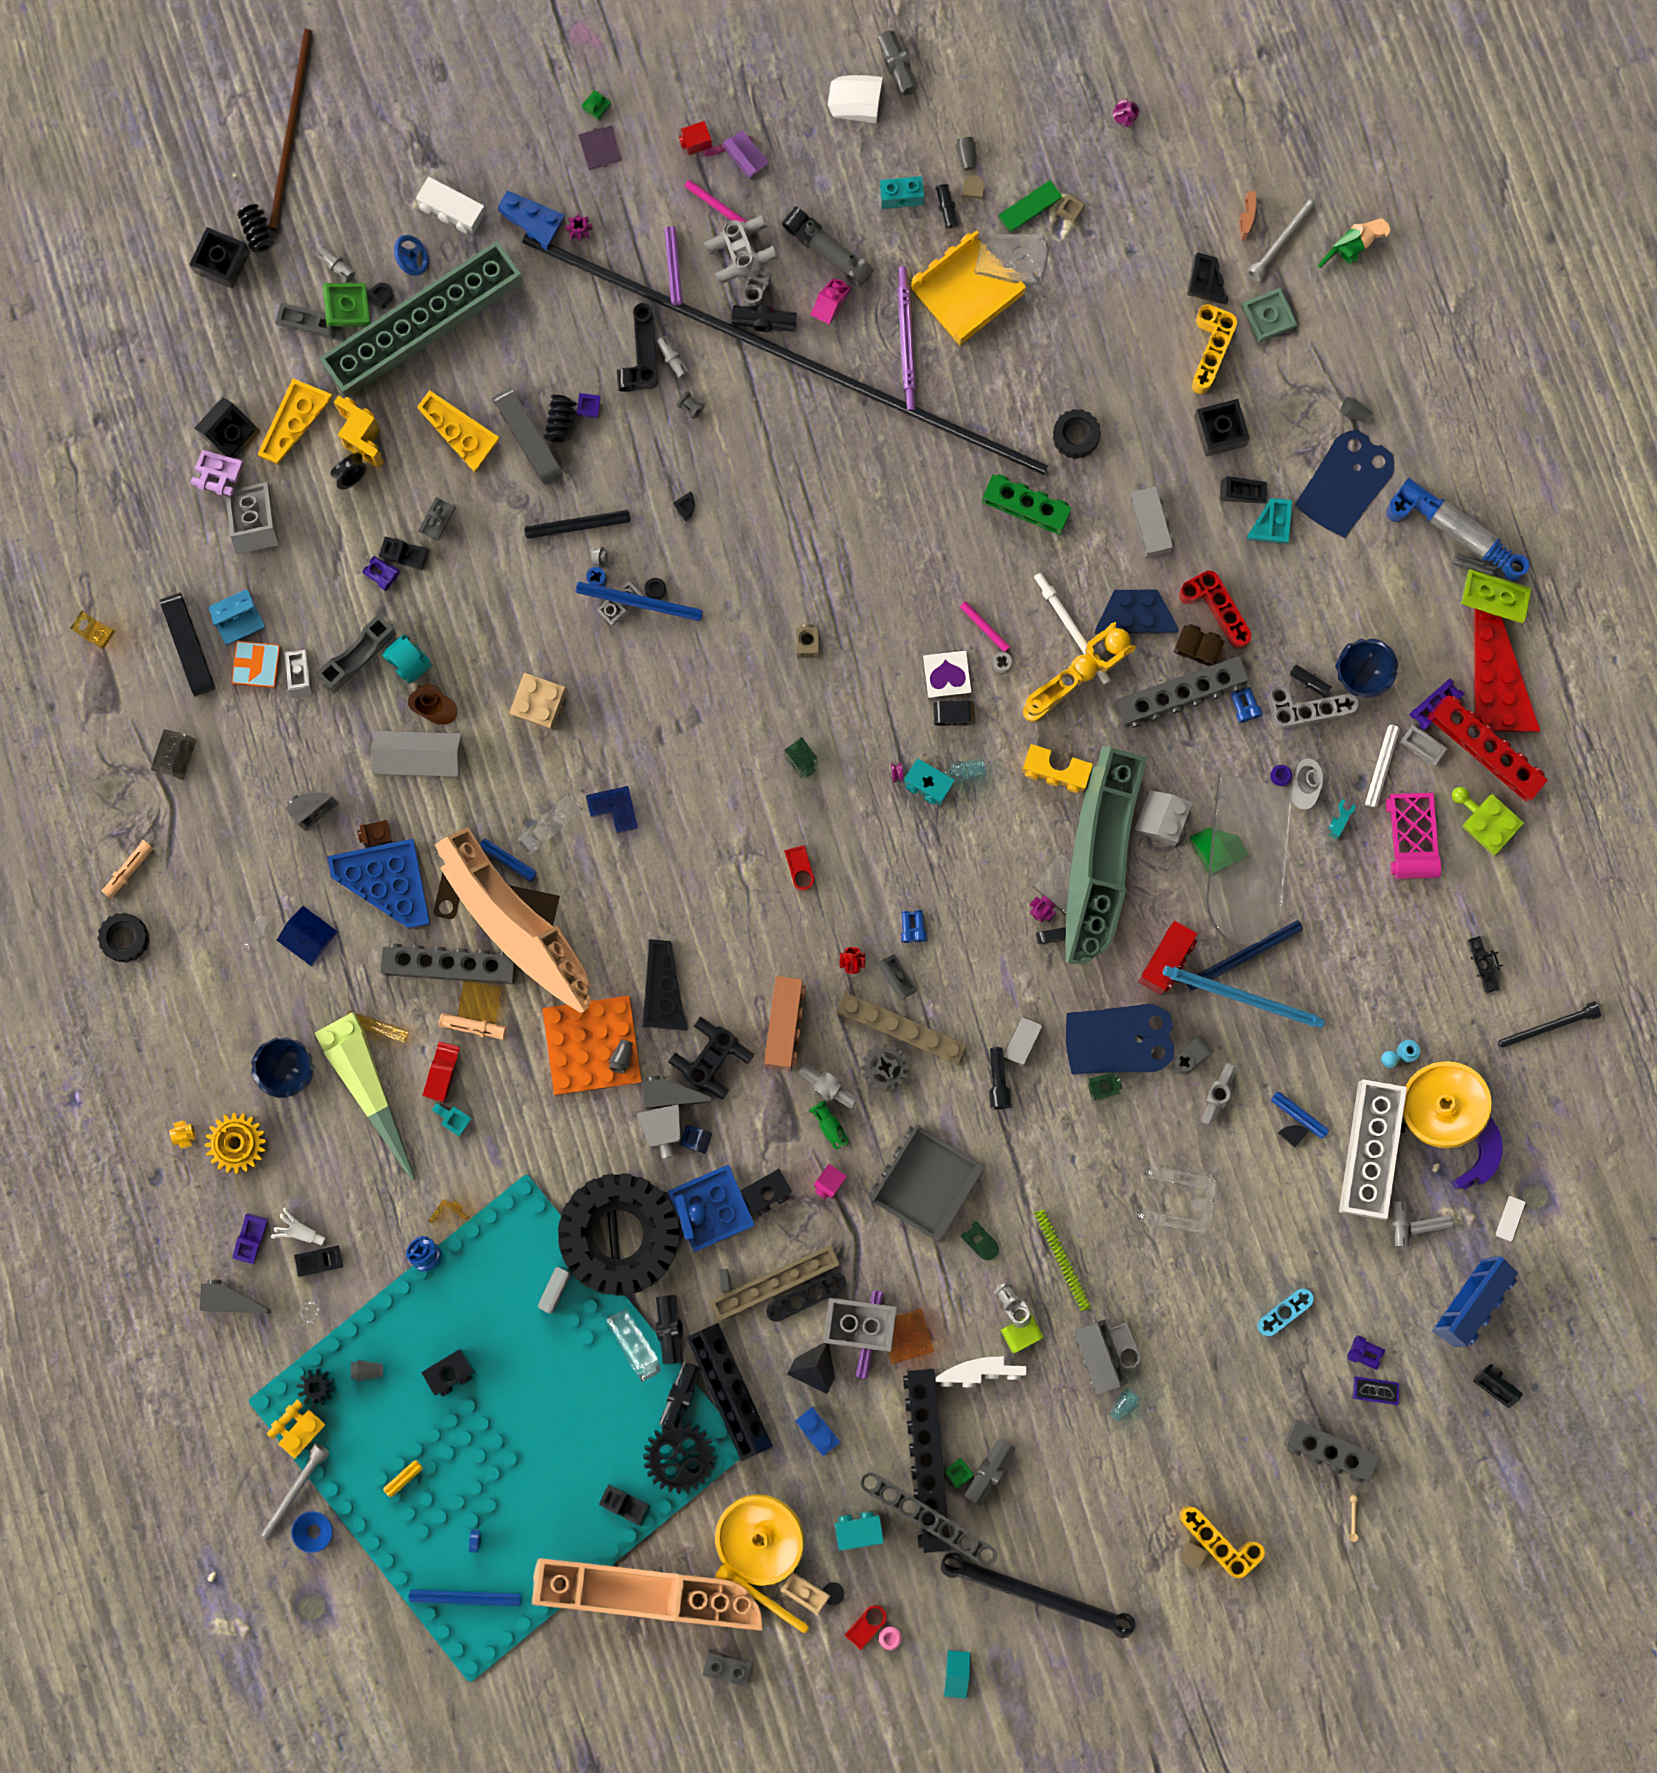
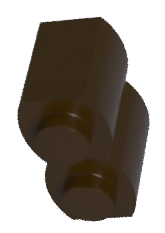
[1173,624,1224,667]

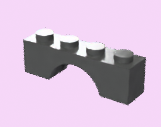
[315,614,397,694]

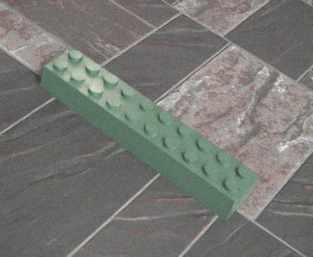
[319,241,523,398]

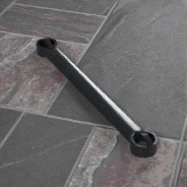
[940,1552,1136,1638]

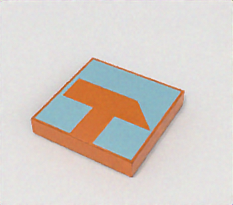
[231,641,281,689]

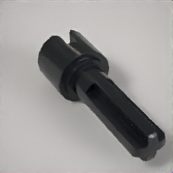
[989,1047,1012,1110]

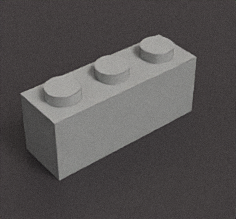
[1129,486,1175,559]

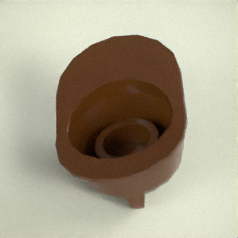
[408,684,458,725]

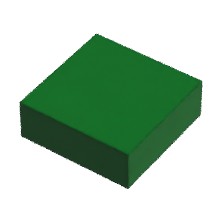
[944,1457,975,1489]

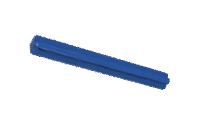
[409,1589,521,1606]

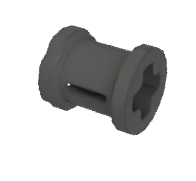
[677,391,705,420]

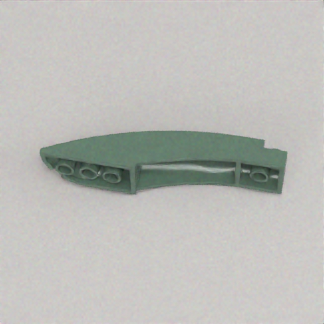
[1066,746,1147,964]

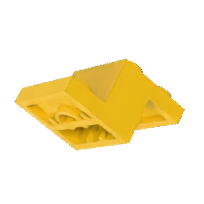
[334,395,384,469]

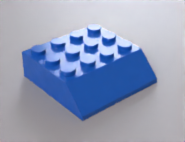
[1432,1256,1518,1347]

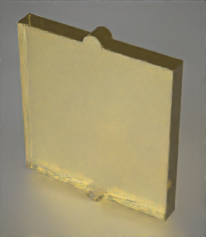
[457,981,502,1023]

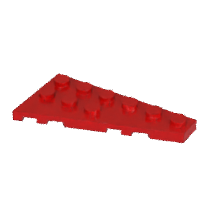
[1474,608,1540,733]

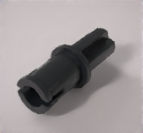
[1290,665,1332,698]

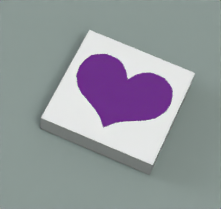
[923,651,971,699]

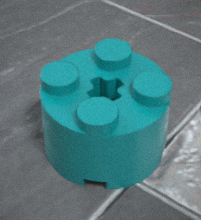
[382,633,433,684]

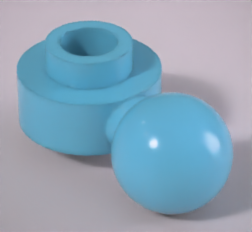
[1381,1040,1420,1068]

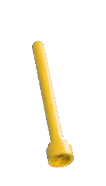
[714,1562,809,1633]

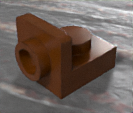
[357,820,392,848]

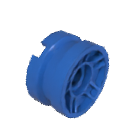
[406,1236,442,1272]

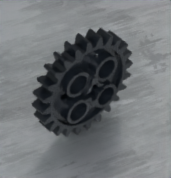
[643,1420,716,1494]

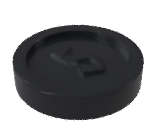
[823,1582,844,1605]

